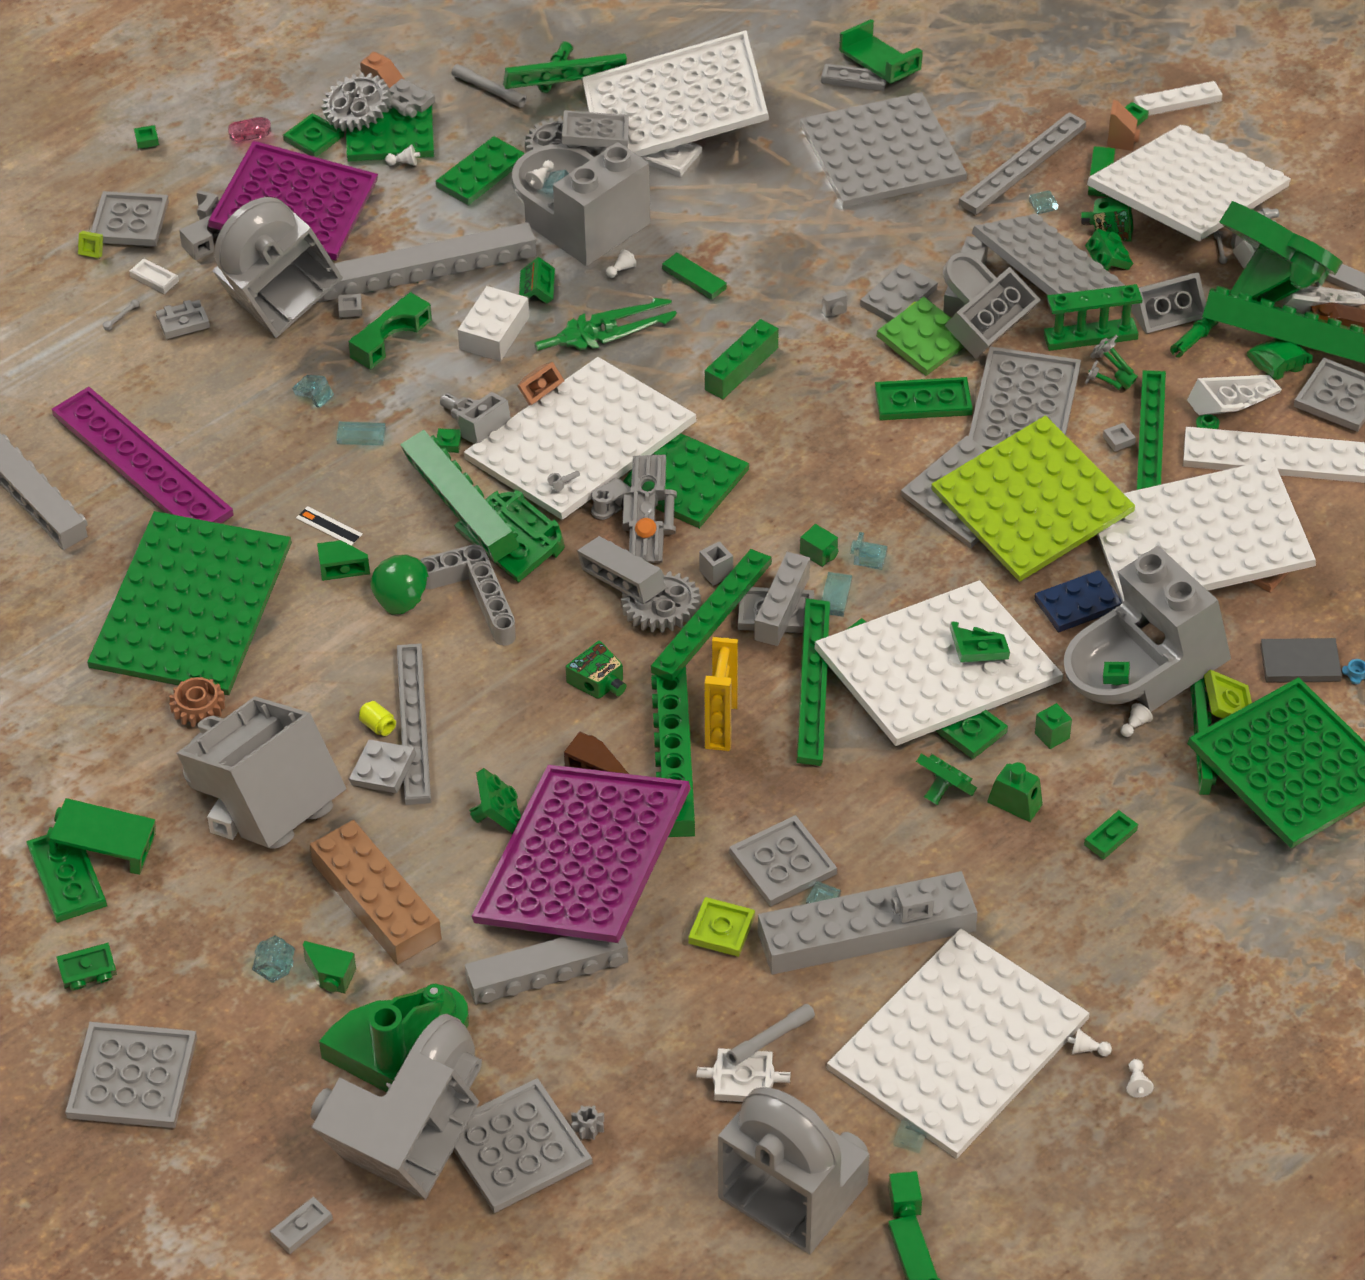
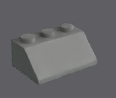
[1131,272,1206,333]

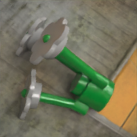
[1085,335,1138,390]

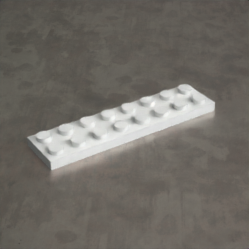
[1183,427,1365,483]

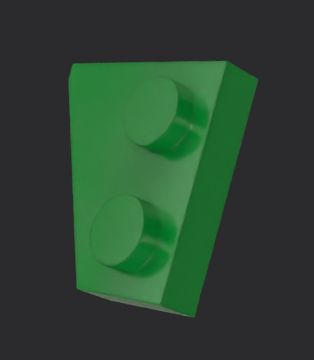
[950,621,1010,662]

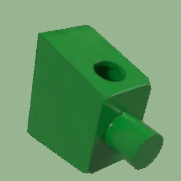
[987,762,1043,822]

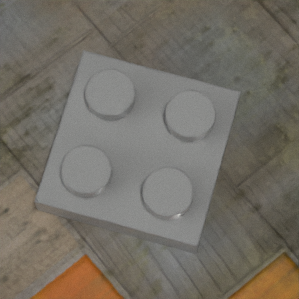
[349,740,417,793]

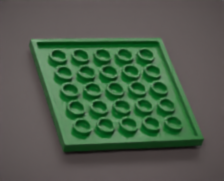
[1187,677,1365,848]

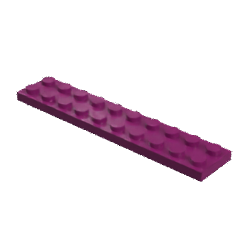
[52,386,234,524]

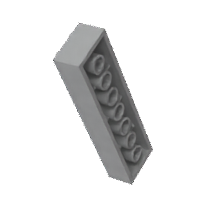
[758,871,977,975]

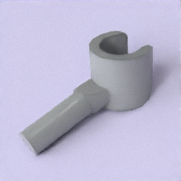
[547,471,580,491]

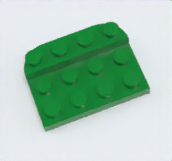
[454,490,565,583]

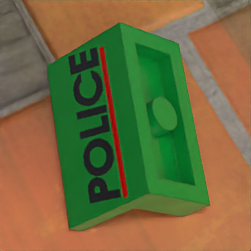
[519,257,555,304]

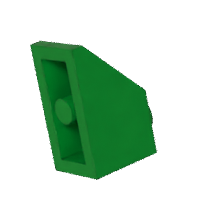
[317,540,370,581]
[303,941,356,994]

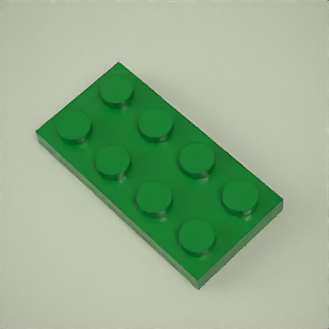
[436,136,525,206]

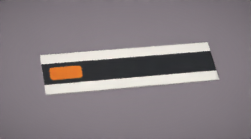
[296,506,362,546]

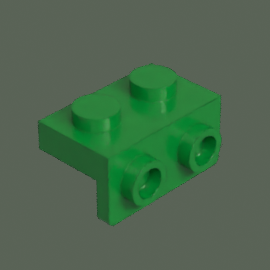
[1085,229,1134,271]
[56,942,117,991]

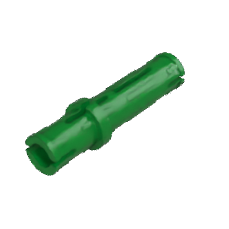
[537,41,573,93]
[1170,317,1219,358]

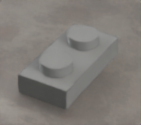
[270,1197,333,1254]

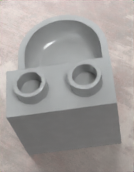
[512,142,650,266]
[212,197,343,338]
[1064,546,1231,712]
[177,696,347,849]
[311,1014,482,1200]
[718,1087,870,1254]

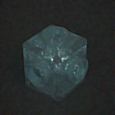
[252,935,295,983]

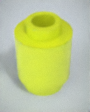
[359,701,396,736]

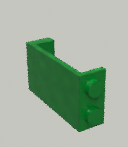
[839,19,923,83]
[46,798,156,875]

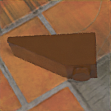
[1310,303,1365,331]
[564,731,629,774]

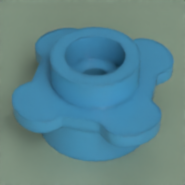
[1342,659,1365,684]

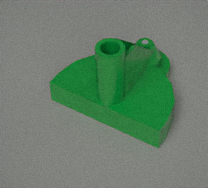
[1219,201,1343,303]
[319,984,469,1093]

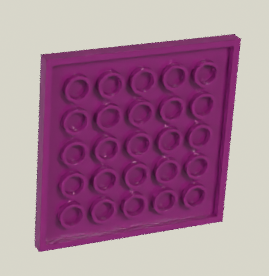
[208,141,378,261]

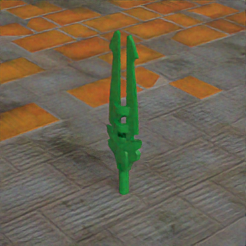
[535,298,677,351]

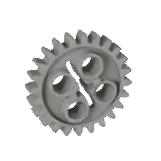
[322,73,392,132]
[525,117,595,154]
[621,571,701,632]

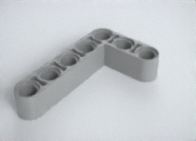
[420,545,516,646]

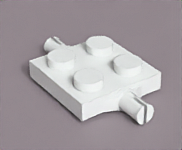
[697,1048,790,1102]

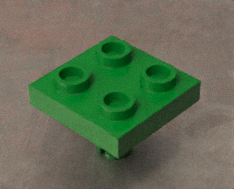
[916,753,977,805]
[469,768,521,834]

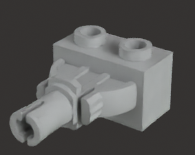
[440,392,511,444]

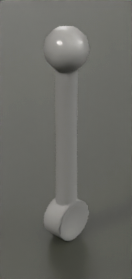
[1214,230,1228,264]
[103,299,140,330]

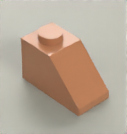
[360,51,405,88]
[1107,100,1140,151]
[517,361,564,406]

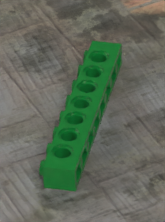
[651,666,695,838]

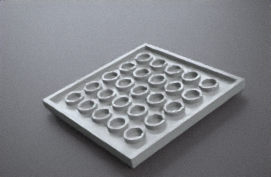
[800,92,967,208]

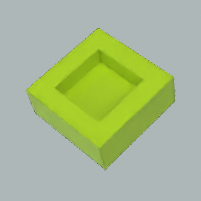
[78,231,103,258]

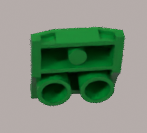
[1247,338,1313,380]

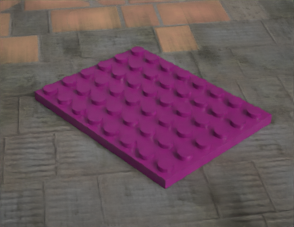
[472,765,691,943]

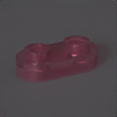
[228,117,271,142]

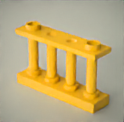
[705,637,738,751]

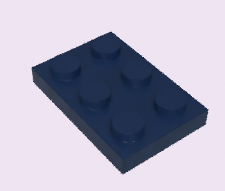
[1034,570,1122,633]

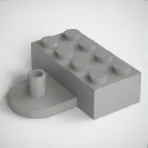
[943,253,1041,359]

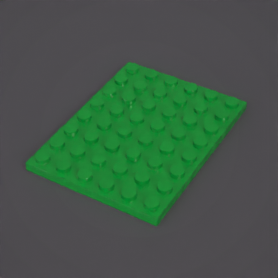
[87,511,292,695]

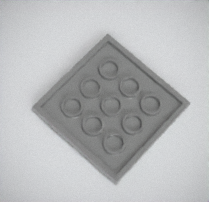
[901,436,987,548]
[65,1022,197,1128]
[453,1078,592,1213]

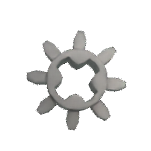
[571,1105,604,1140]

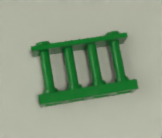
[1043,284,1143,351]

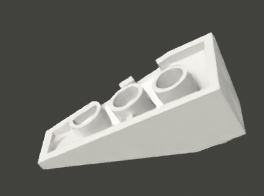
[1274,285,1365,314]
[1187,375,1282,415]

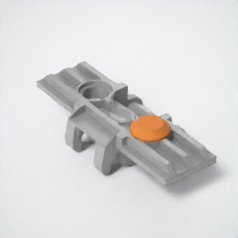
[622,455,677,563]

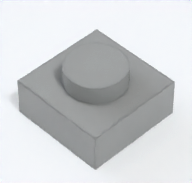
[822,290,847,318]
[338,294,362,317]
[1103,423,1136,452]

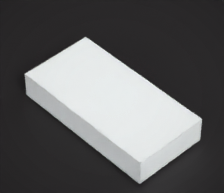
[129,259,179,294]

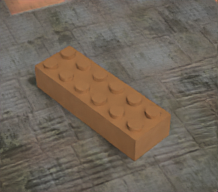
[310,820,442,965]

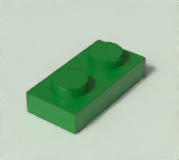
[1084,810,1138,860]

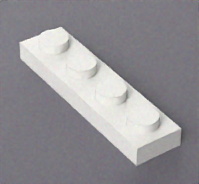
[1134,81,1223,116]

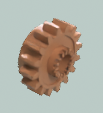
[169,677,225,727]

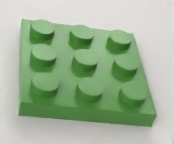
[876,297,965,376]

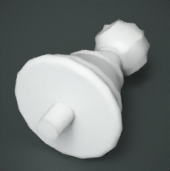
[385,145,420,166]
[525,160,554,189]
[606,249,636,278]
[1120,703,1153,737]
[1068,1028,1112,1056]
[1126,1059,1154,1097]

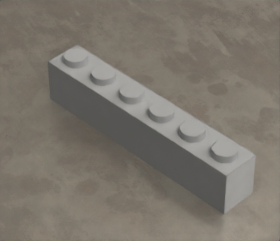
[465,935,628,1005]

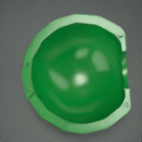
[370,554,429,615]

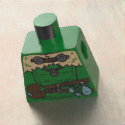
[1081,197,1134,242]
[565,640,627,699]

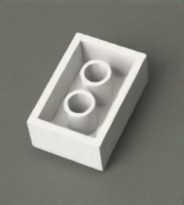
[458,286,529,362]

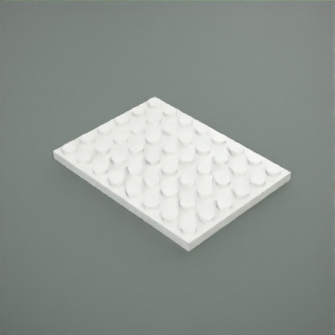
[582,30,769,157]
[1087,125,1291,241]
[464,357,697,520]
[1097,459,1316,603]
[814,580,1063,746]
[827,928,1089,1159]

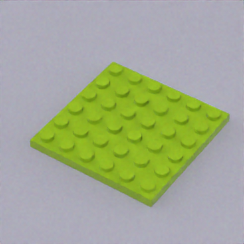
[931,415,1135,582]

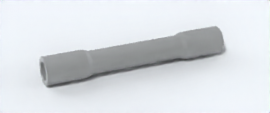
[452,64,527,108]
[726,1004,815,1066]

